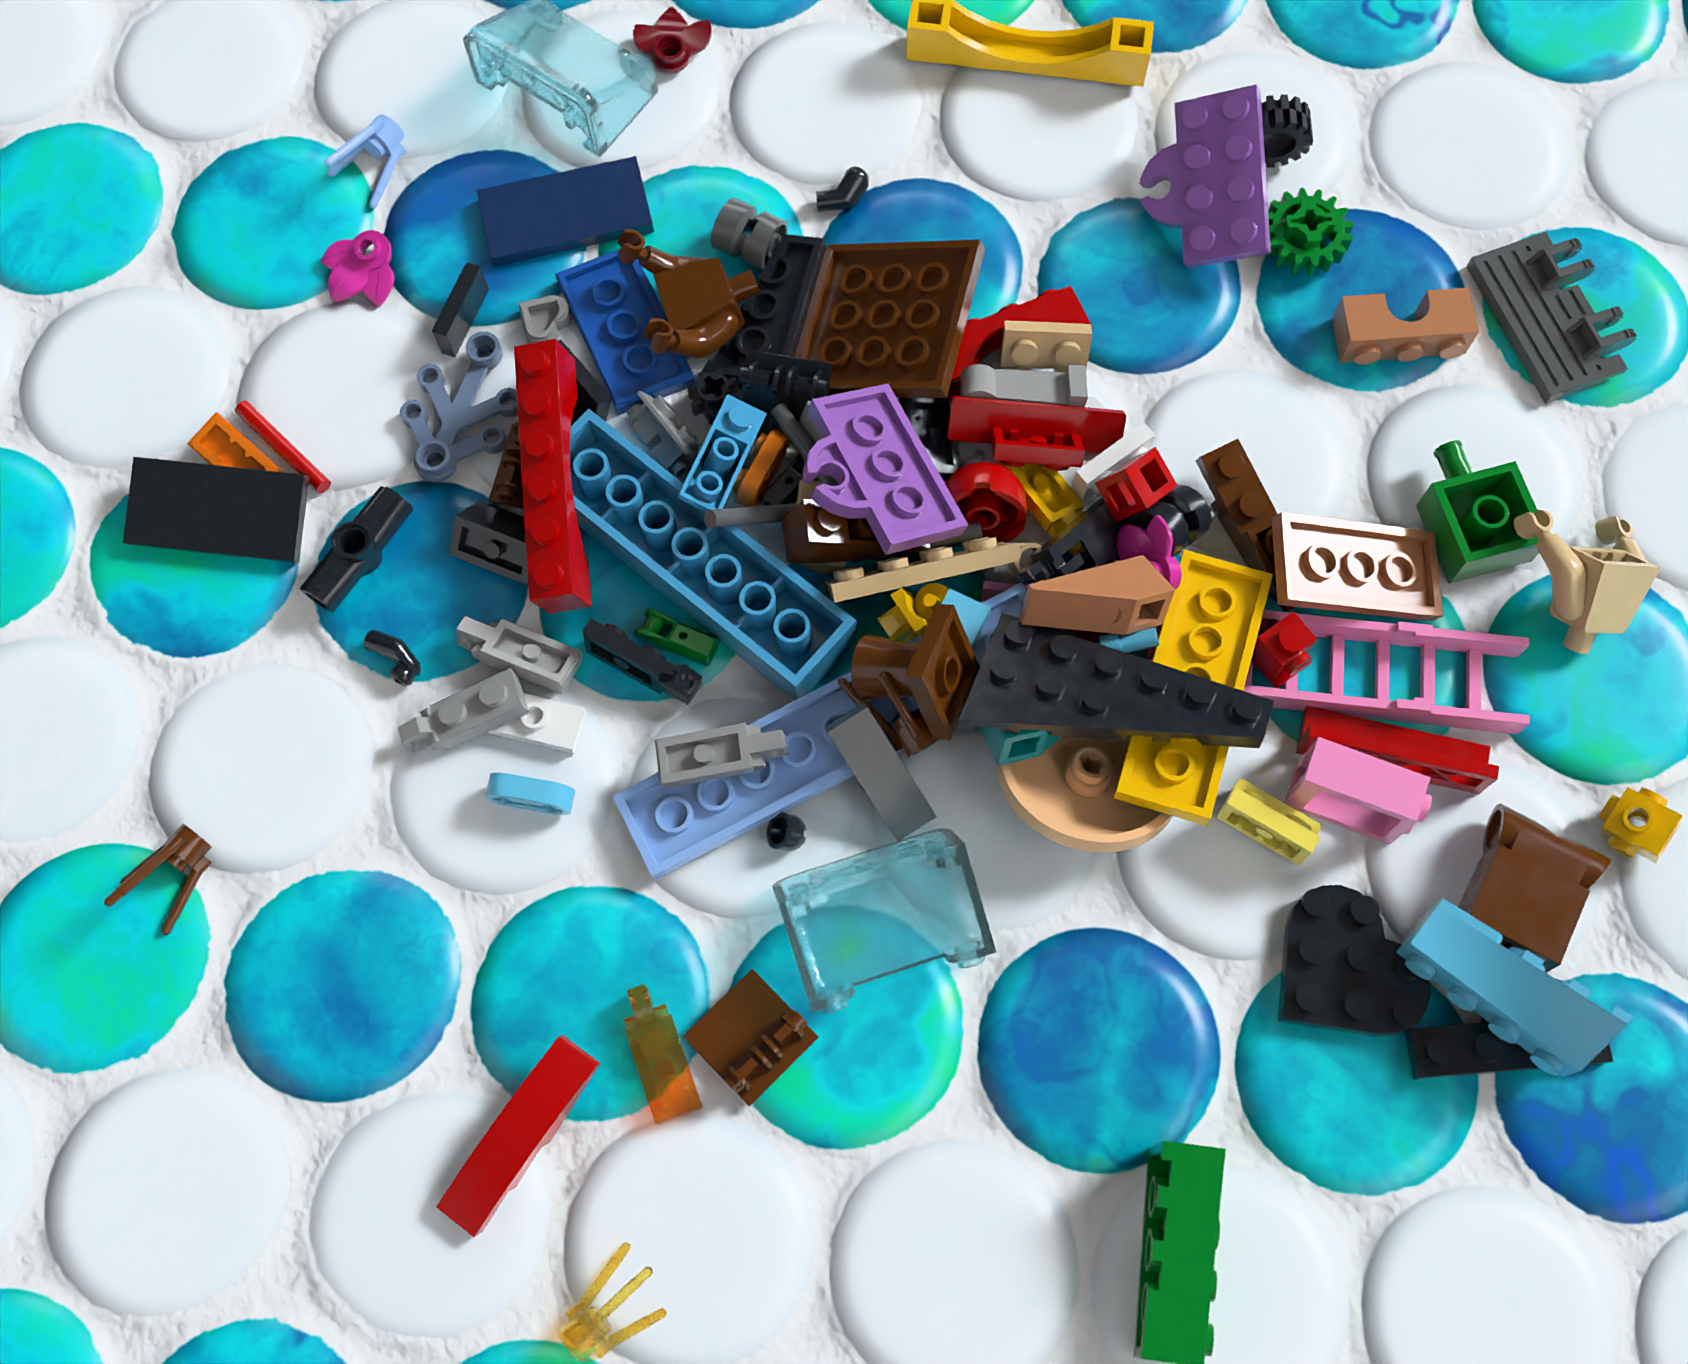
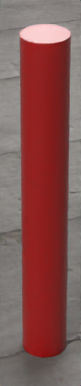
[235,401,331,494]

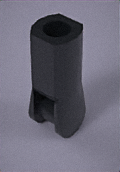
[759,453,818,506]

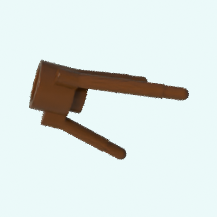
[838,672,941,758]
[104,824,212,935]

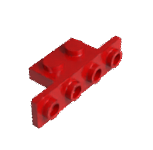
[947,396,1127,471]

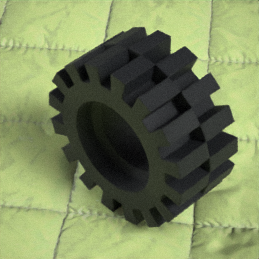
[1261,94,1313,168]

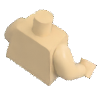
[1514,510,1660,654]

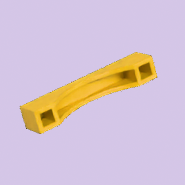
[906,0,1154,87]

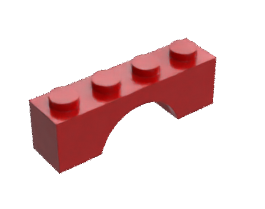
[947,285,1093,401]

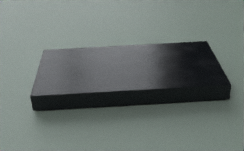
[123,457,310,563]

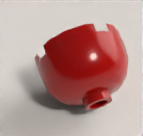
[945,462,1028,543]

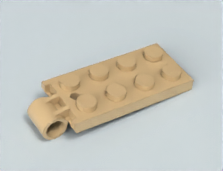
[824,537,1042,603]

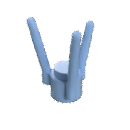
[324,115,405,209]

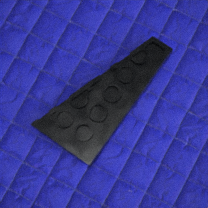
[957,613,1274,748]

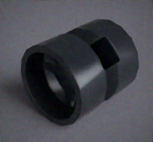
[1128,485,1212,557]

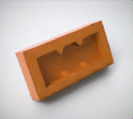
[187,412,284,472]

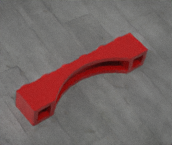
[514,339,592,614]

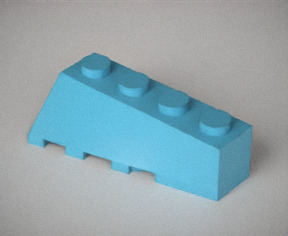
[1396,898,1634,1077]

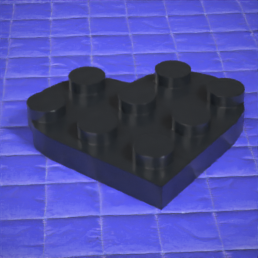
[1278,885,1431,1036]

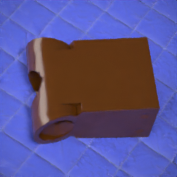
[1458,803,1611,973]

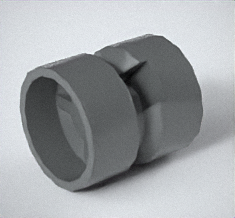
[711,197,788,270]

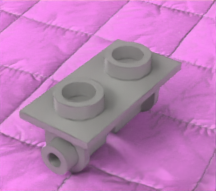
[627,391,701,478]

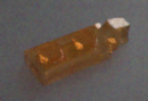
[624,984,703,1126]

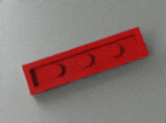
[1296,706,1499,794]

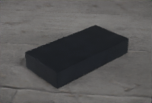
[432,262,489,358]

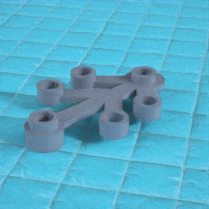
[400,331,518,482]

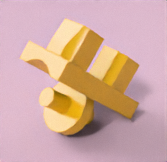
[878,583,949,642]

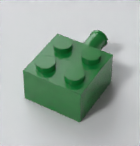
[1416,440,1539,584]

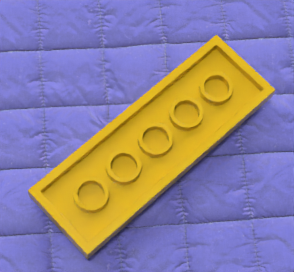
[1114,550,1273,826]

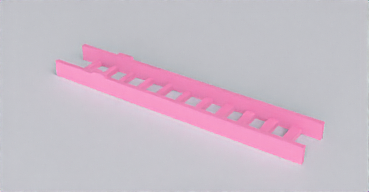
[981,581,1530,734]

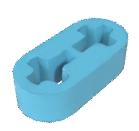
[485,772,576,815]

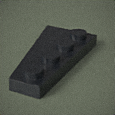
[701,234,826,385]

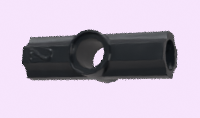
[299,486,414,613]

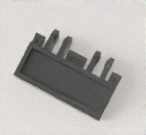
[1466,232,1637,404]

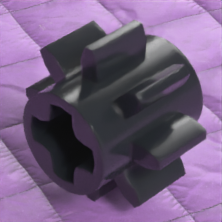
[687,368,741,425]

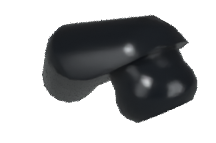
[816,166,869,212]
[364,630,421,687]

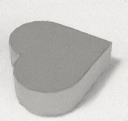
[518,295,571,343]

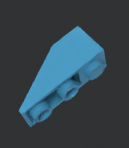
[677,394,767,512]

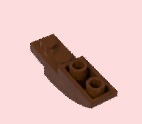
[1195,439,1295,612]

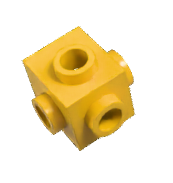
[1598,787,1683,863]

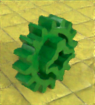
[1265,188,1354,276]

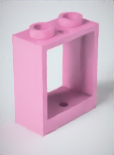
[1283,737,1432,845]

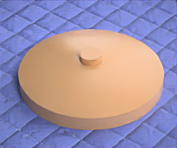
[997,735,1173,853]

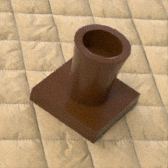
[851,604,980,740]

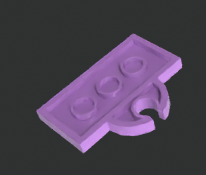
[1139,84,1271,268]
[802,384,968,555]

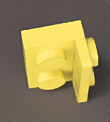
[1216,779,1321,866]

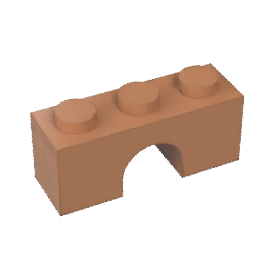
[1332,287,1479,365]

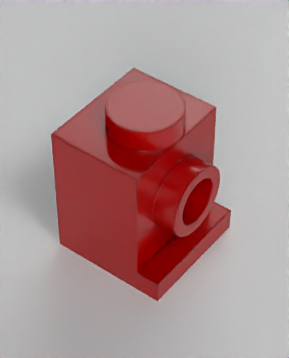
[1095,447,1178,522]
[1251,611,1318,688]

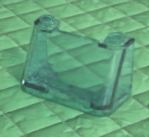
[463,0,658,158]
[772,828,996,1013]

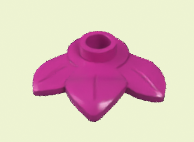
[321,230,395,307]
[1117,515,1182,590]

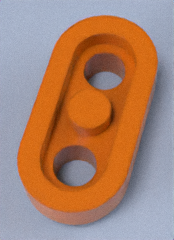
[732,428,790,507]

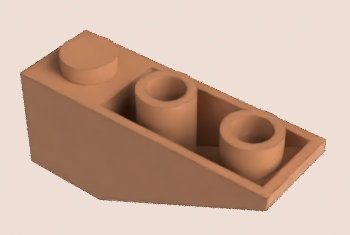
[1019,555,1175,635]

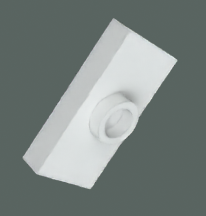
[488,693,588,754]

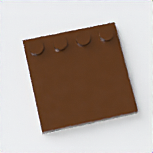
[794,239,985,398]

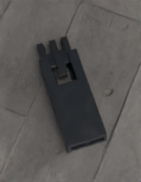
[1016,497,1133,592]

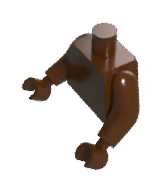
[617,229,760,359]

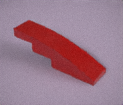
[436,1035,601,1237]

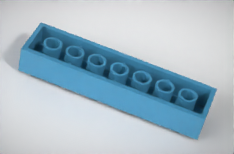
[570,409,857,701]

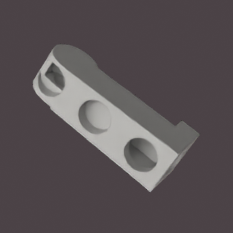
[959,364,1088,407]

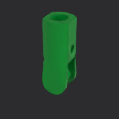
[634,608,719,667]

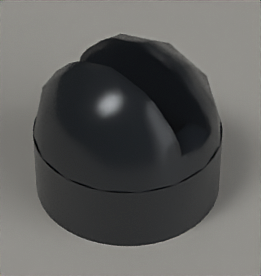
[766,812,807,851]

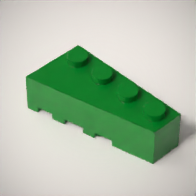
[1134,1141,1226,1364]

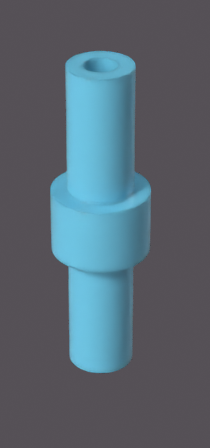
[1094,627,1159,653]

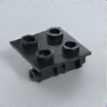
[739,349,833,444]

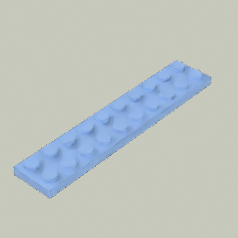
[613,583,1026,880]

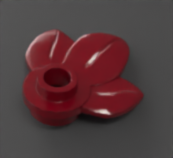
[633,7,712,73]

